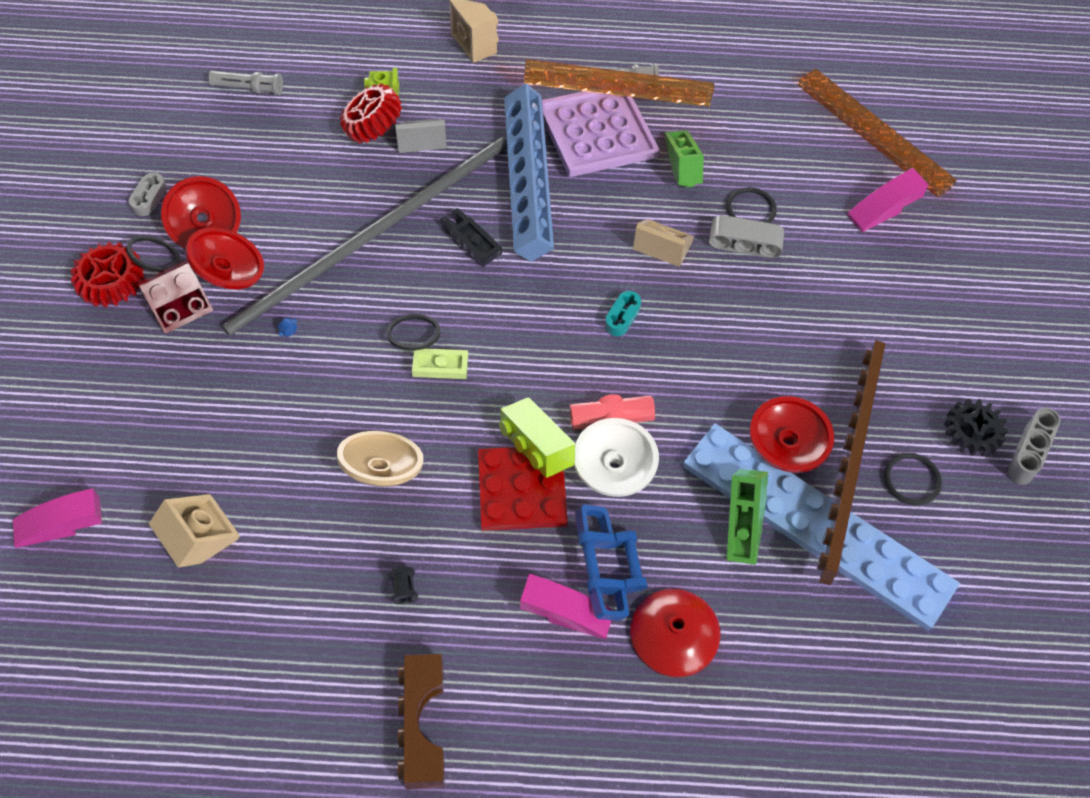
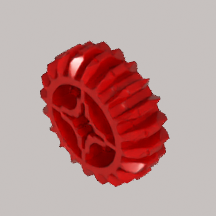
[339,83,402,144]
[70,241,145,309]

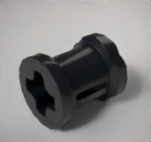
[388,567,419,605]

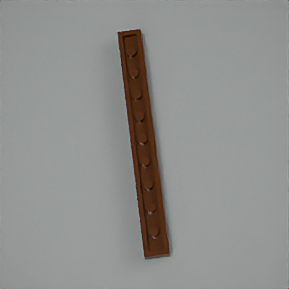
[816,340,886,586]

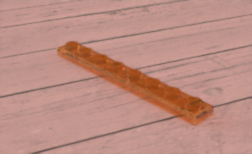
[524,59,714,107]
[798,68,957,198]

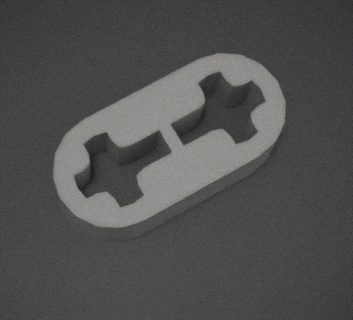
[129,172,167,216]

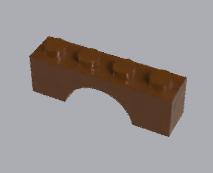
[398,654,445,790]

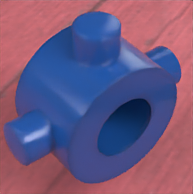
[278,318,297,337]

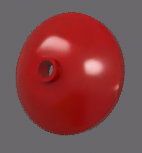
[161,176,241,249]
[185,227,264,289]
[749,396,834,473]
[630,589,721,678]

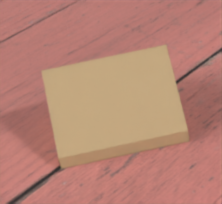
[633,219,694,267]

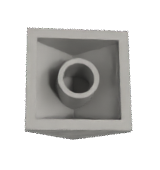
[395,118,447,153]

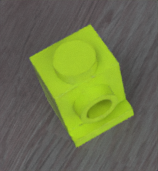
[364,68,399,96]

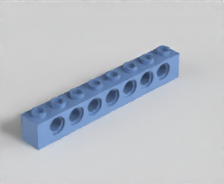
[504,83,554,262]

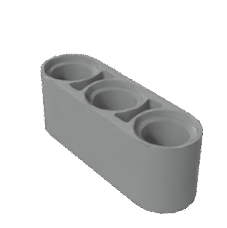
[709,215,785,258]
[1008,408,1060,485]

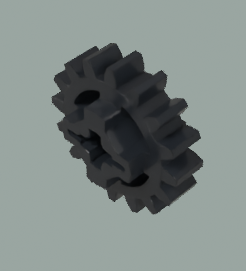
[944,398,1008,457]

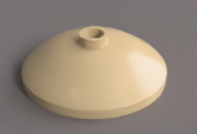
[337,431,423,487]

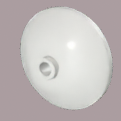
[574,418,659,497]

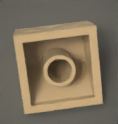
[449,0,499,63]
[149,494,240,568]

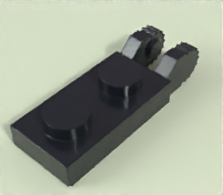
[440,208,502,267]

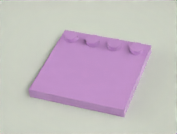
[542,83,660,177]

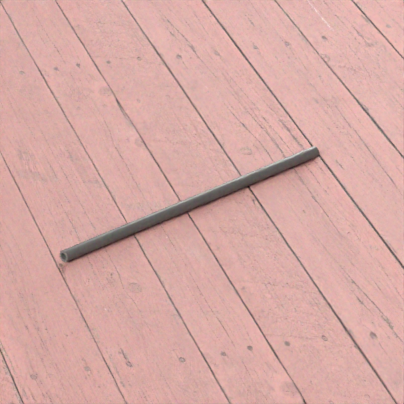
[222,137,507,336]

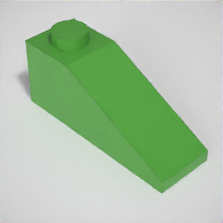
[664,130,704,187]
[727,469,768,565]

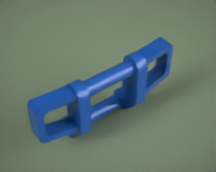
[575,505,648,621]

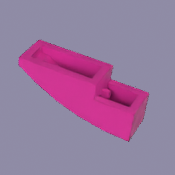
[847,168,928,232]
[13,488,102,548]
[520,574,614,640]

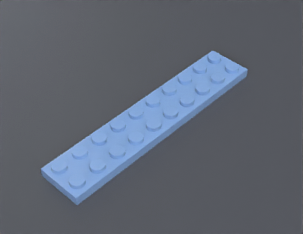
[683,424,960,632]

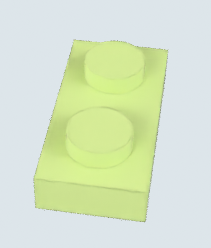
[412,349,468,379]

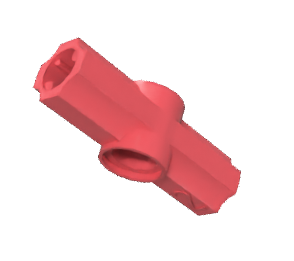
[570,395,655,430]

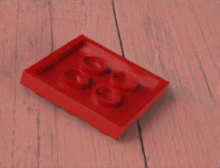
[478,447,568,531]

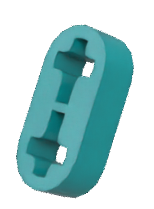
[605,291,641,336]

